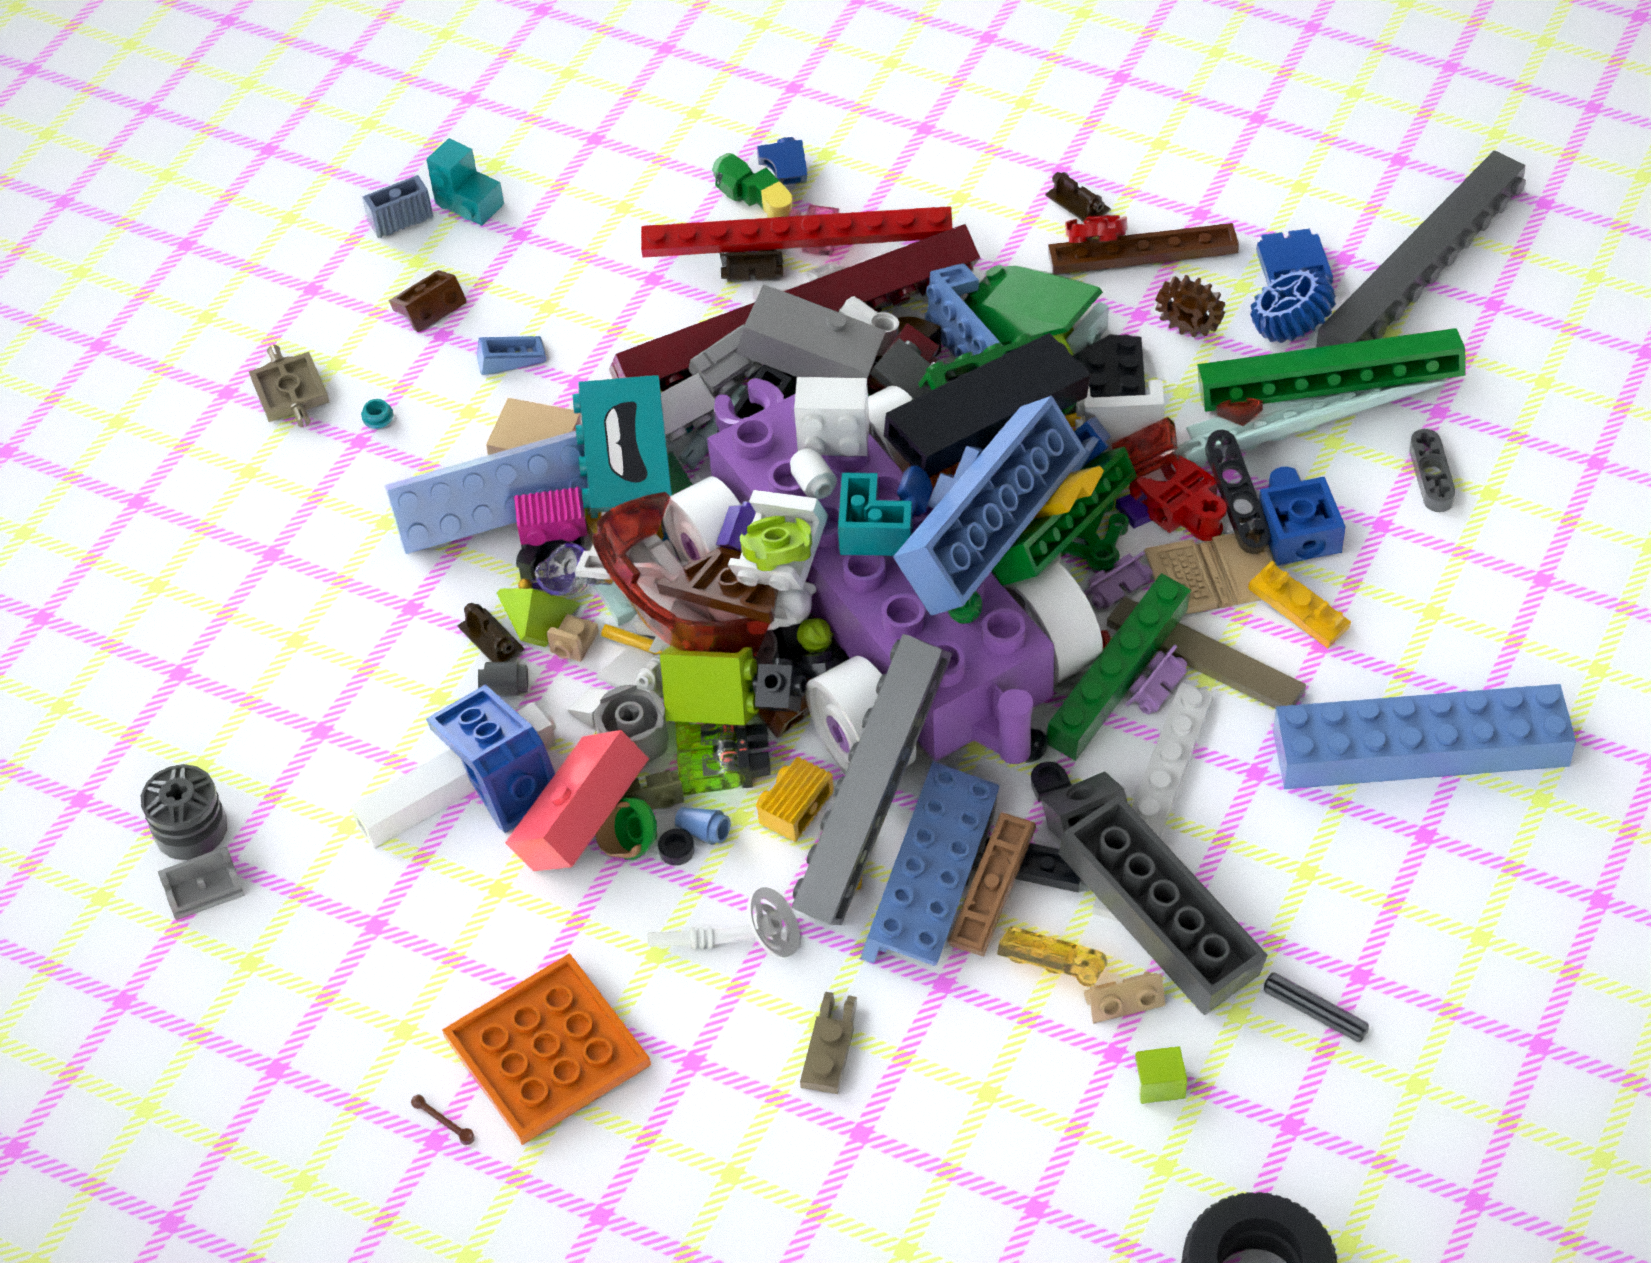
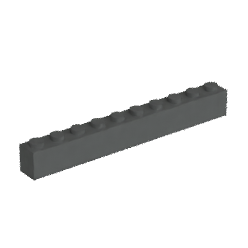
[1316,150,1526,347]

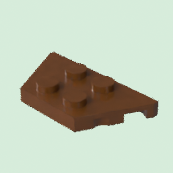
[656,546,778,624]

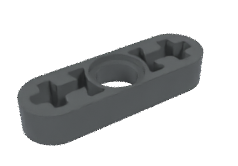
[1409,429,1455,512]

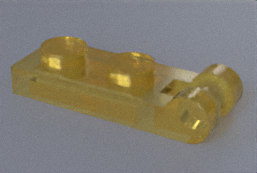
[997,926,1108,987]

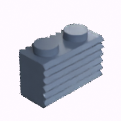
[362,175,433,238]

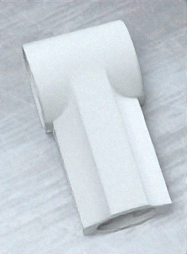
[839,296,899,356]

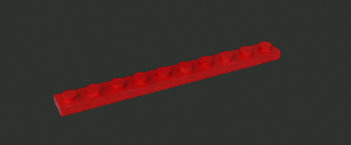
[641,206,953,258]

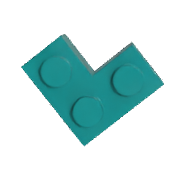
[426,138,504,226]
[838,473,913,556]

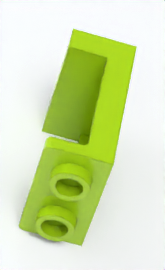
[660,643,759,726]

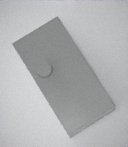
[736,284,886,379]

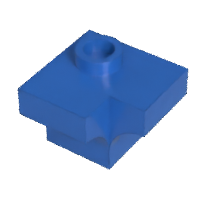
[757,137,808,186]

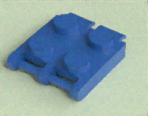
[1256,228,1333,285]

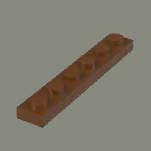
[1048,223,1239,275]

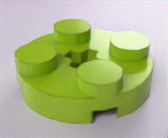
[740,516,813,571]

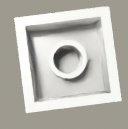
[794,377,869,456]

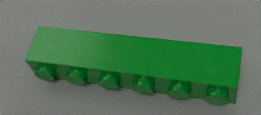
[1047,573,1191,761]

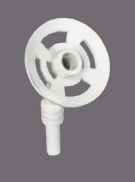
[647,887,800,958]

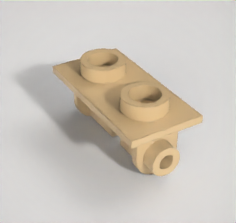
[1084,971,1166,1024]

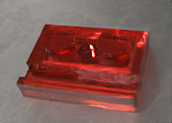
[1112,417,1179,479]

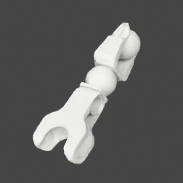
[615,563,816,636]

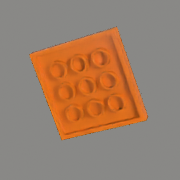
[442,953,651,1145]

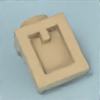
[547,614,599,662]

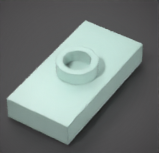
[1066,301,1109,356]

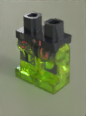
[675,722,771,796]

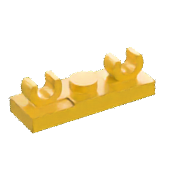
[1248,561,1351,649]

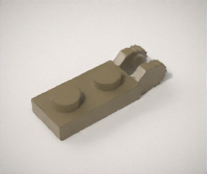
[800,991,857,1094]

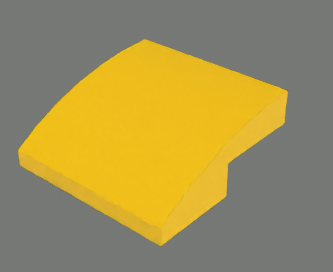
[1034,466,1104,519]

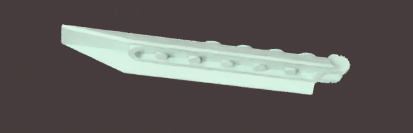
[1172,379,1446,467]

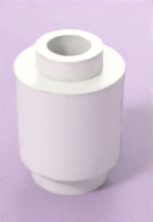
[790,448,837,499]

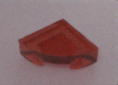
[1216,398,1263,426]

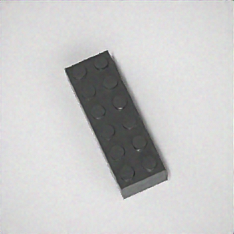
[1058,794,1268,1016]

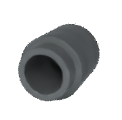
[478,661,529,696]

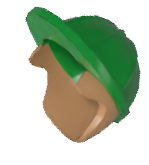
[595,798,658,860]

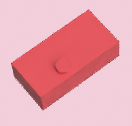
[505,730,649,872]

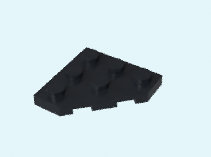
[1073,334,1146,398]

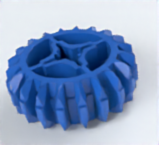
[1250,267,1336,343]

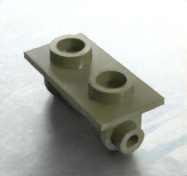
[620,770,684,810]

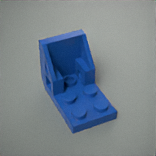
[426,684,556,833]

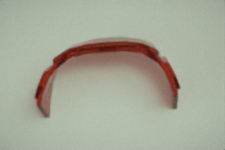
[592,492,770,657]

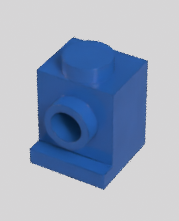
[1074,416,1111,467]

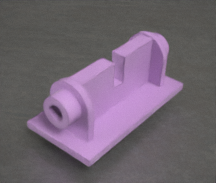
[1084,551,1153,609]
[1125,644,1187,715]

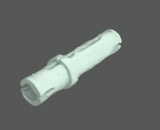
[678,384,746,470]

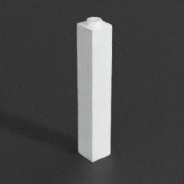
[350,702,556,849]

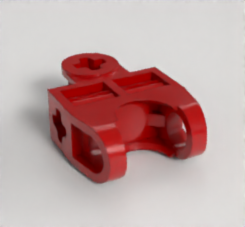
[1129,454,1227,541]

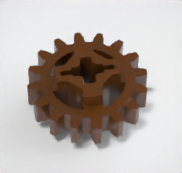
[1155,275,1226,337]

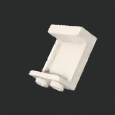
[1075,380,1165,451]
[728,490,828,591]

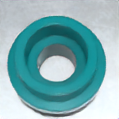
[361,398,394,429]

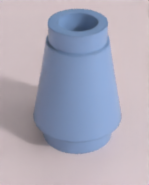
[675,807,731,845]

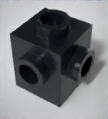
[753,658,807,713]

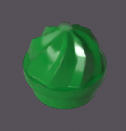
[948,591,982,624]

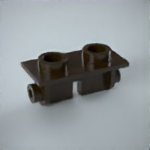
[1045,171,1111,221]
[720,249,784,282]
[457,602,525,662]

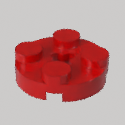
[1065,215,1128,243]

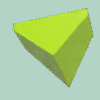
[496,588,581,648]

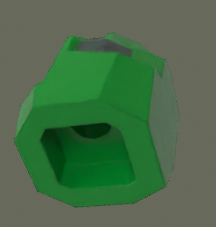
[712,153,754,202]

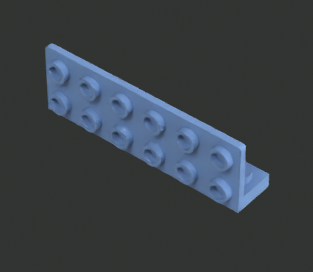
[925,263,1003,358]
[860,761,1000,966]

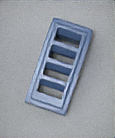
[476,336,546,375]

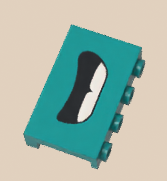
[572,375,672,518]

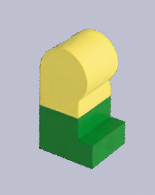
[741,167,794,218]

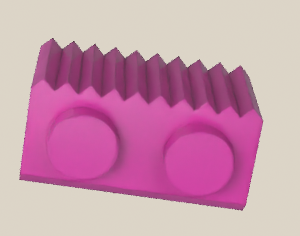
[514,486,588,546]

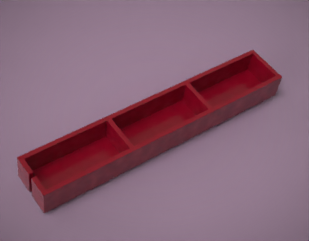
[608,224,980,392]

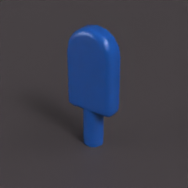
[897,465,932,520]

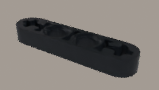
[1205,429,1270,554]

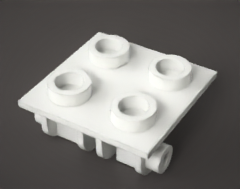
[595,645,663,697]

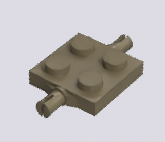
[248,345,330,427]

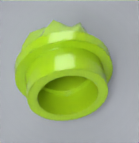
[797,618,834,653]

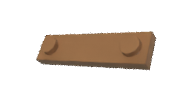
[948,812,1036,957]

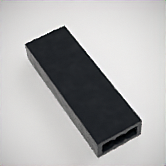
[883,333,1091,477]

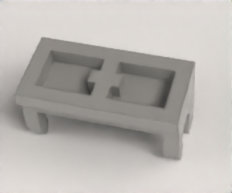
[157,846,245,921]

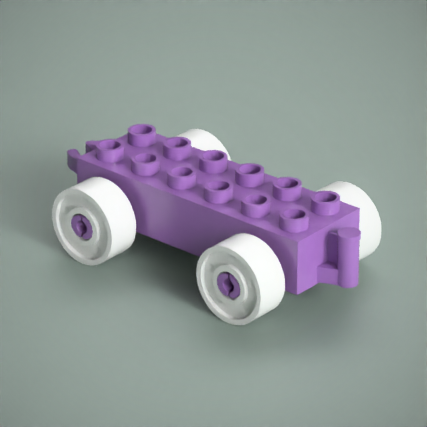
[662,378,1103,775]

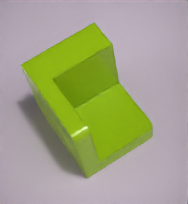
[1135,1046,1187,1104]

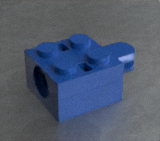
[1258,467,1346,566]

